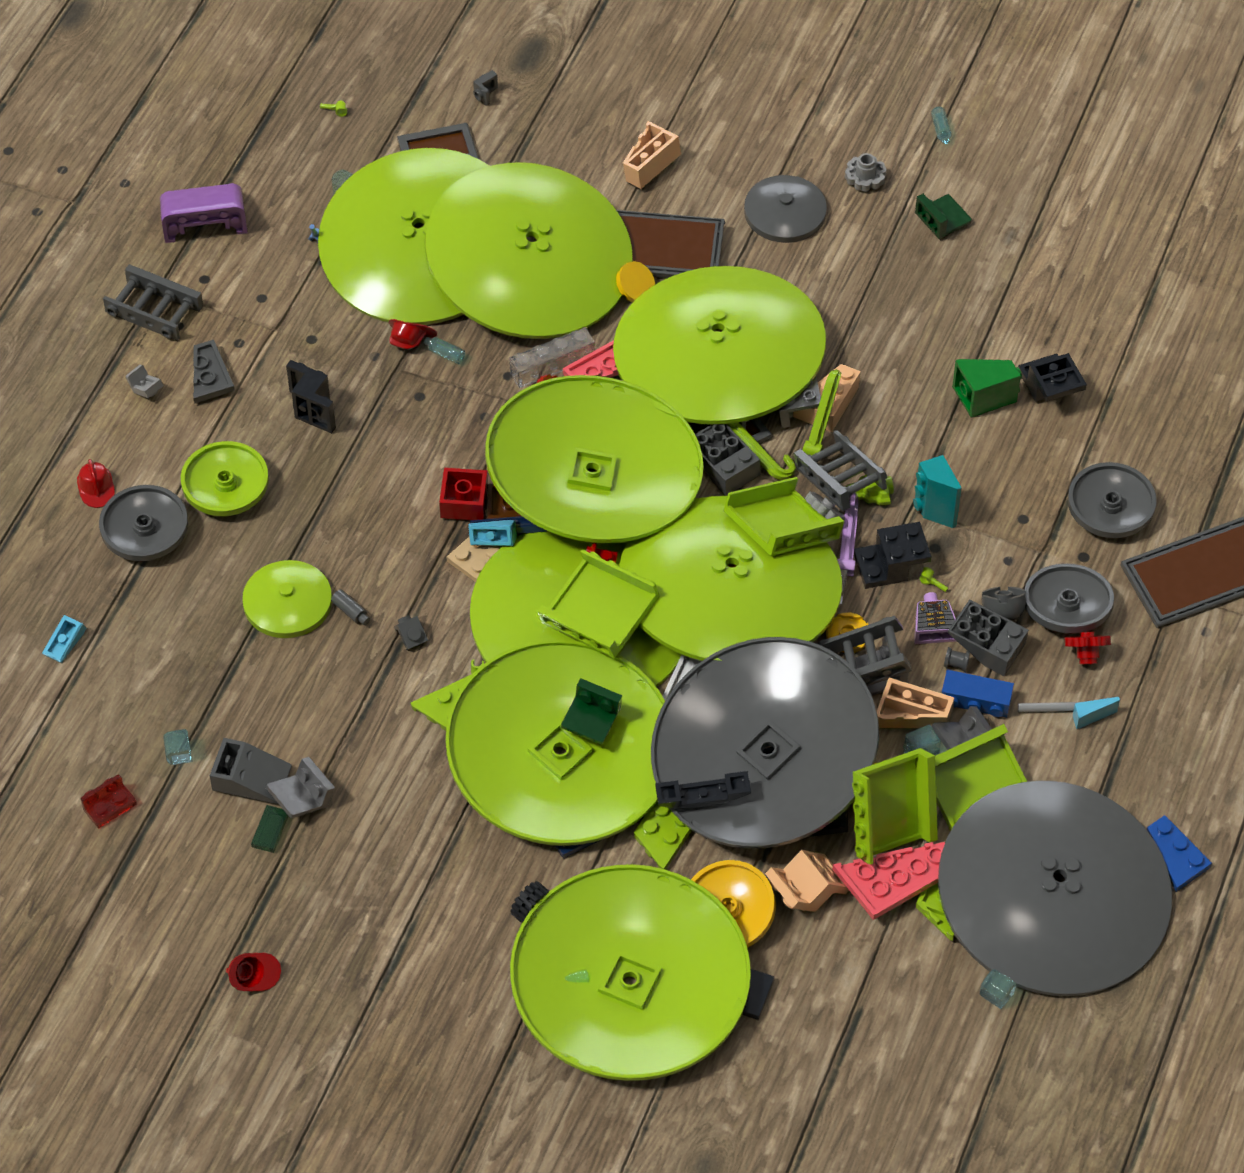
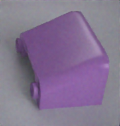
[160,183,247,243]

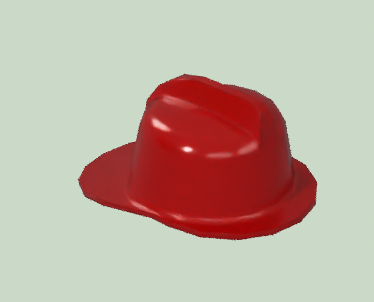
[389,319,438,349]
[77,459,115,508]
[226,953,281,991]

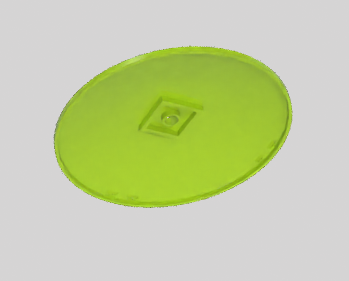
[318,148,489,325]
[425,162,632,339]
[613,266,826,424]
[485,375,703,543]
[619,496,842,661]
[470,531,682,687]
[446,640,665,846]
[510,865,751,1081]

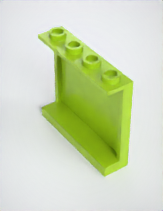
[723,477,844,556]
[537,549,660,659]
[935,724,1027,831]
[852,748,938,865]

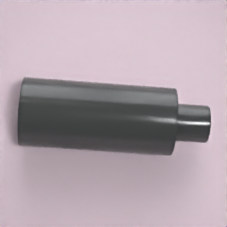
[331,589,370,625]

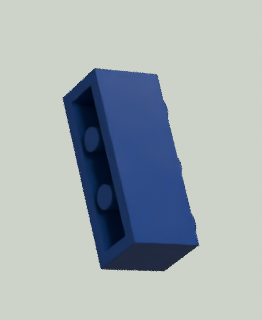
[942,670,1014,718]

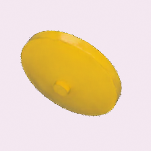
[691,860,776,948]

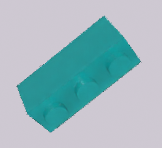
[913,455,962,528]

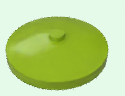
[181,441,269,516]
[243,560,332,638]

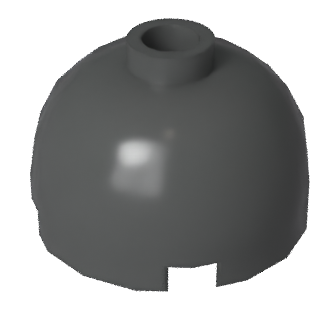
[981,587,1027,620]

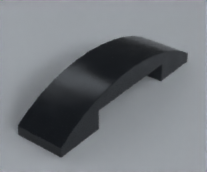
[655,771,751,808]

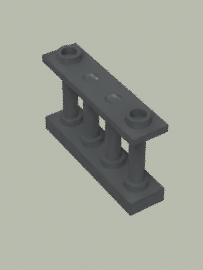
[103,264,203,341]
[794,430,887,511]
[815,616,912,686]

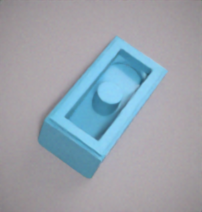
[468,520,517,546]
[42,615,87,663]
[1072,697,1120,729]

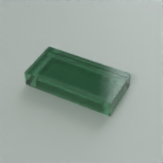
[251,805,288,853]

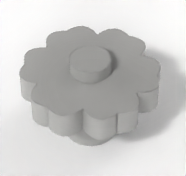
[845,153,887,191]
[805,491,845,520]

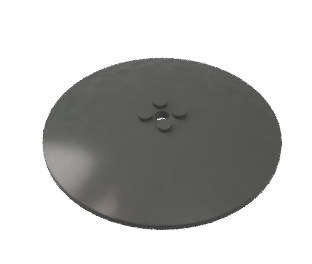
[651,637,879,849]
[938,781,1172,996]

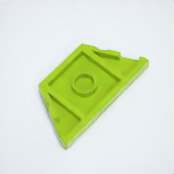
[411,674,472,731]
[634,801,692,870]
[916,883,955,941]

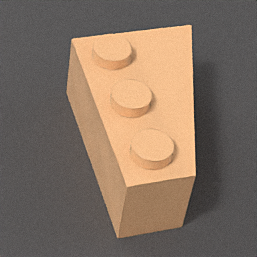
[623,121,681,189]
[793,364,861,432]
[877,678,954,728]

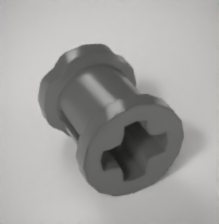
[944,647,970,672]

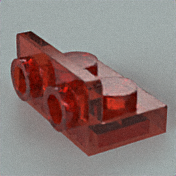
[80,774,137,829]

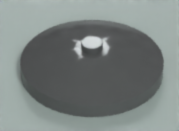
[744,175,827,243]
[1068,462,1156,538]
[99,485,188,561]
[1024,564,1114,633]

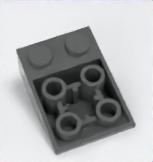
[695,424,761,496]
[948,599,1029,676]
[210,738,292,804]

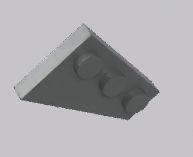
[193,339,235,404]

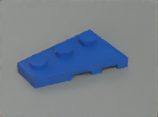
[1147,815,1212,892]

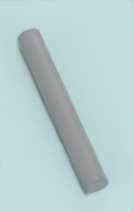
[1018,702,1079,712]

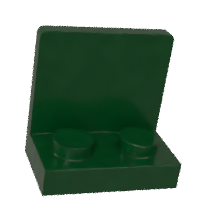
[915,193,972,239]
[561,678,622,744]

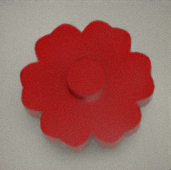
[1064,632,1111,664]

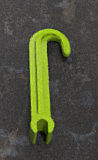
[803,369,842,456]
[727,422,796,480]

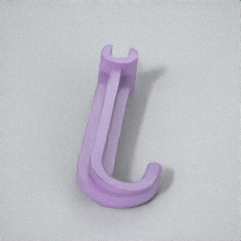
[837,492,858,576]

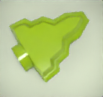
[845,475,894,505]

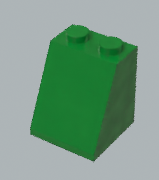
[952,359,1022,418]

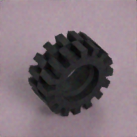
[511,881,549,923]

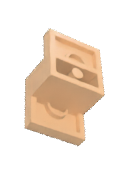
[765,850,849,912]

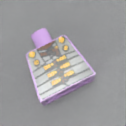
[914,592,956,644]

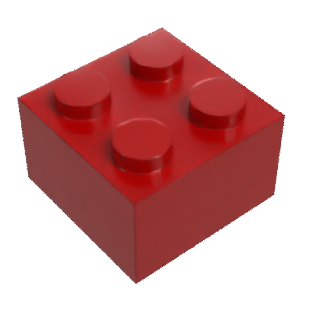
[439,467,488,520]

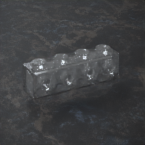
[509,327,595,388]

